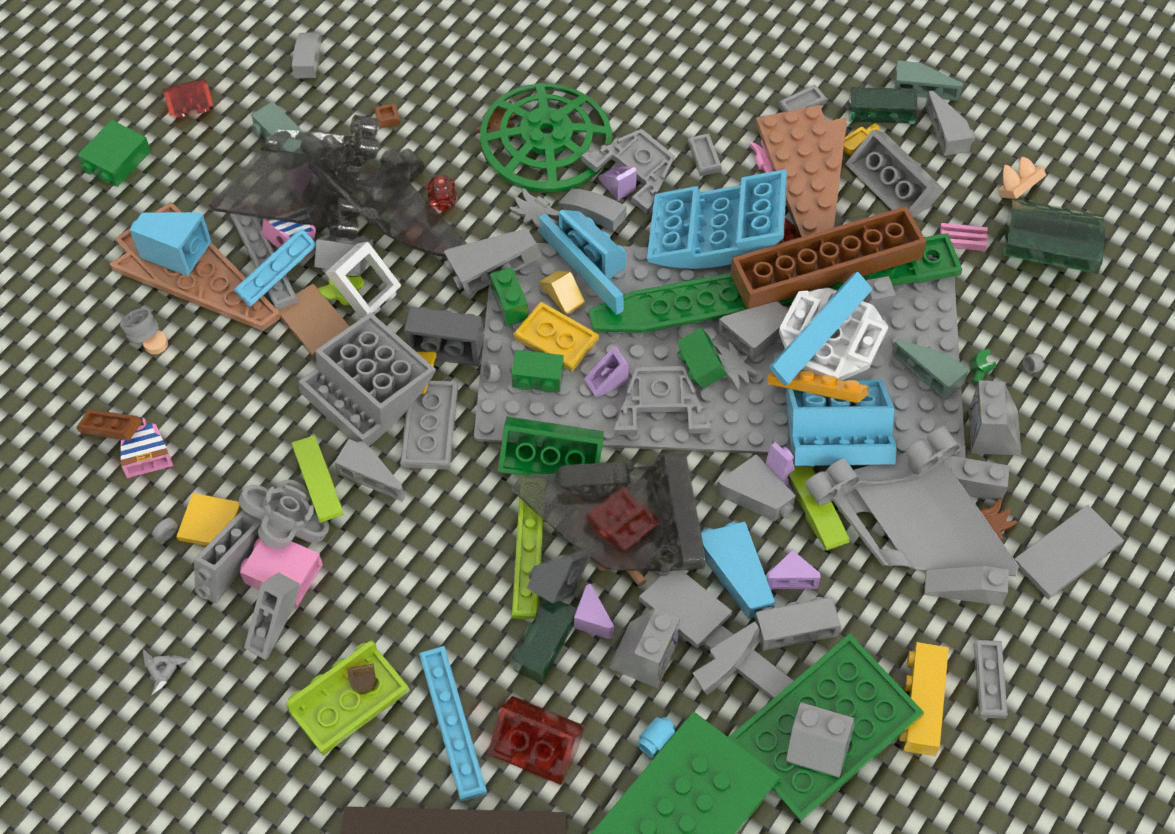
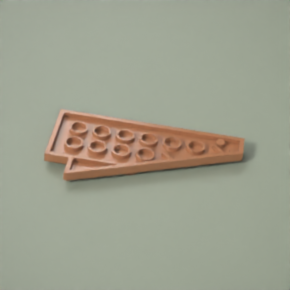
[756,105,847,238]
[110,202,281,331]

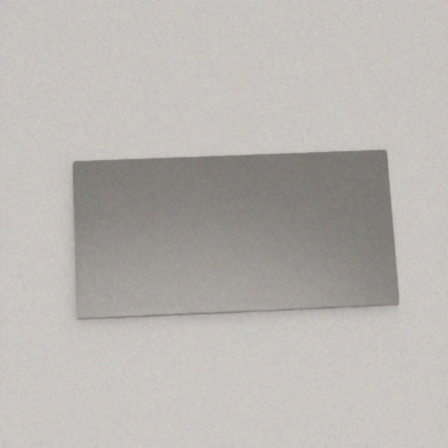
[474,243,965,458]

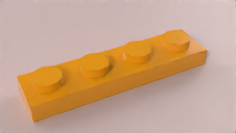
[768,371,868,403]

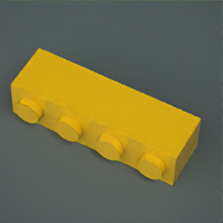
[899,642,949,757]

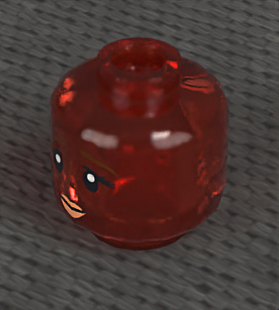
[426,175,457,211]

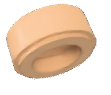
[142,330,168,354]

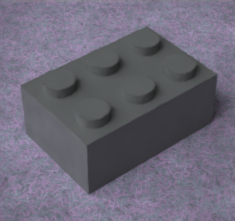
[404,307,484,367]

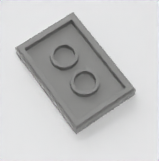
[639,564,732,649]

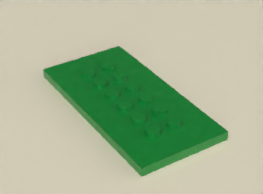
[591,711,780,834]

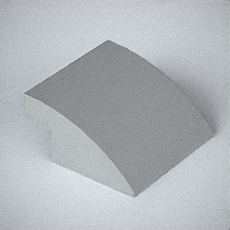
[298,312,436,446]

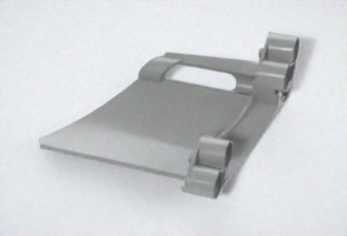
[805,426,1019,576]

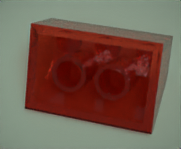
[487,696,585,785]

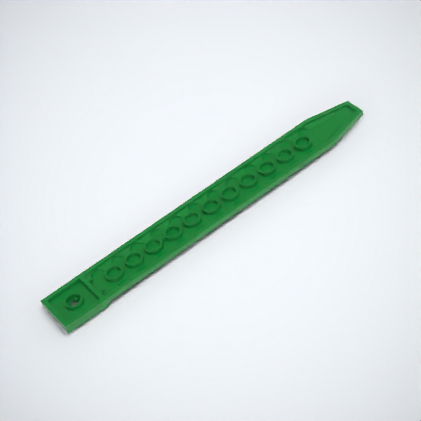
[588,233,962,333]

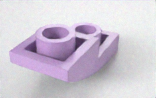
[766,442,795,488]

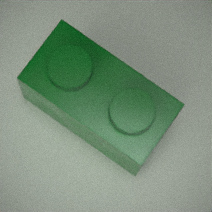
[490,267,529,326]
[677,327,728,389]
[511,350,564,393]

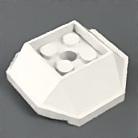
[779,288,888,380]

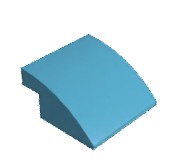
[785,379,897,466]

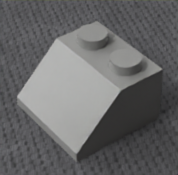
[314,233,373,276]
[786,702,855,778]

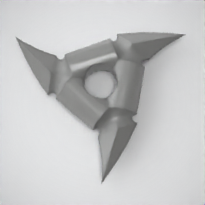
[143,649,191,695]

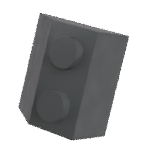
[527,546,594,603]

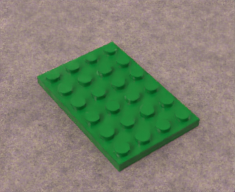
[729,633,924,822]

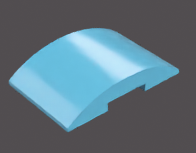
[647,169,787,269]

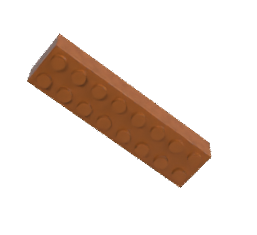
[730,206,926,309]

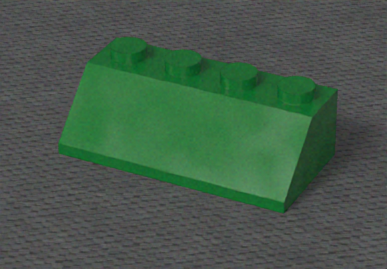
[498,416,604,487]

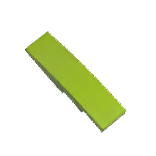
[292,435,344,523]
[788,465,850,550]

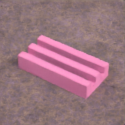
[940,223,988,251]

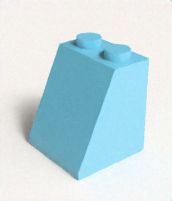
[130,212,212,276]

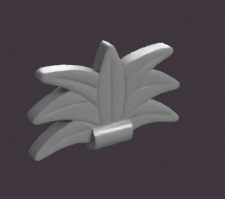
[510,188,559,229]
[715,342,758,391]

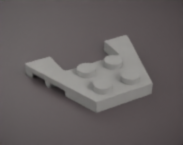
[581,129,675,214]
[615,366,711,435]

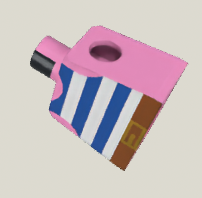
[261,204,316,257]
[121,417,173,478]

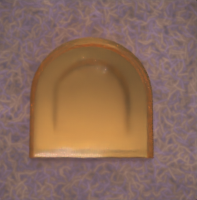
[347,663,377,694]

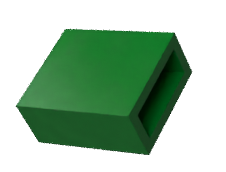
[77,120,151,187]

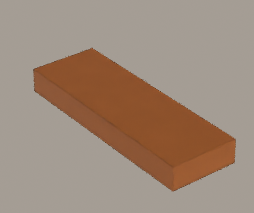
[76,409,142,441]

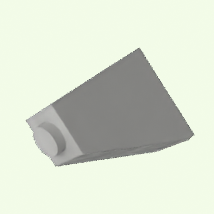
[718,301,789,361]
[717,454,796,521]

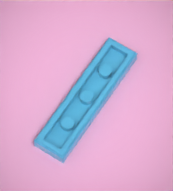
[233,228,316,308]

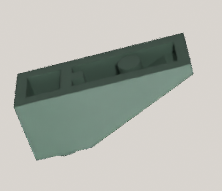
[893,61,963,101]
[892,339,969,400]

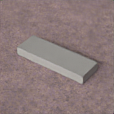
[974,640,1008,719]

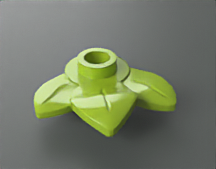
[318,275,364,305]

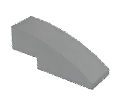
[292,32,322,78]
[558,189,627,232]
[693,622,760,695]

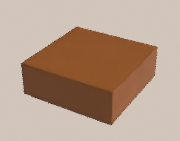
[374,103,401,129]

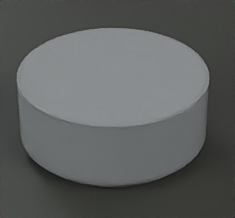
[152,518,178,542]

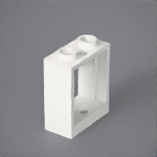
[325,242,401,316]

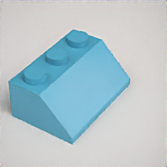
[559,210,626,279]

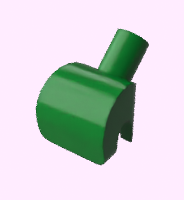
[969,349,996,385]

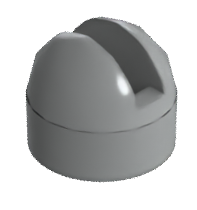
[1023,353,1044,374]
[481,363,502,382]

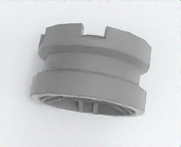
[120,308,159,343]

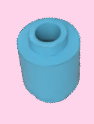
[637,717,676,758]

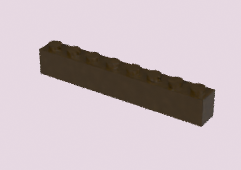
[341,806,567,834]

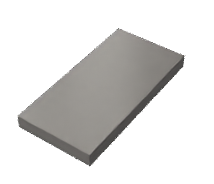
[400,380,459,470]
[1014,505,1124,600]

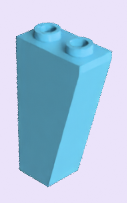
[695,522,775,619]

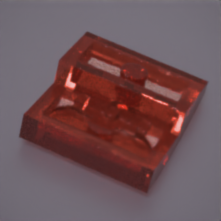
[586,487,659,552]

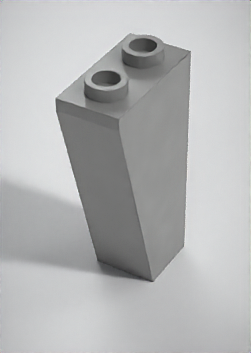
[444,228,542,296]
[194,510,262,603]

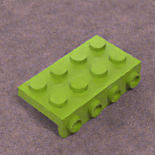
[286,640,410,756]

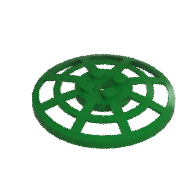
[480,83,612,193]

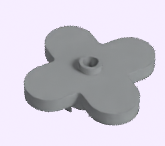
[239,480,329,549]

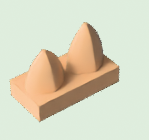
[997,157,1046,199]

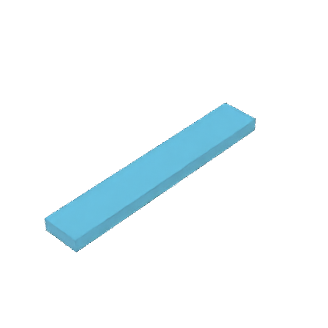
[538,214,624,315]
[768,271,873,386]
[419,646,487,802]

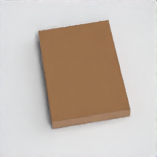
[278,284,350,358]

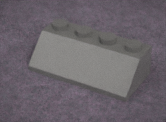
[845,129,944,217]

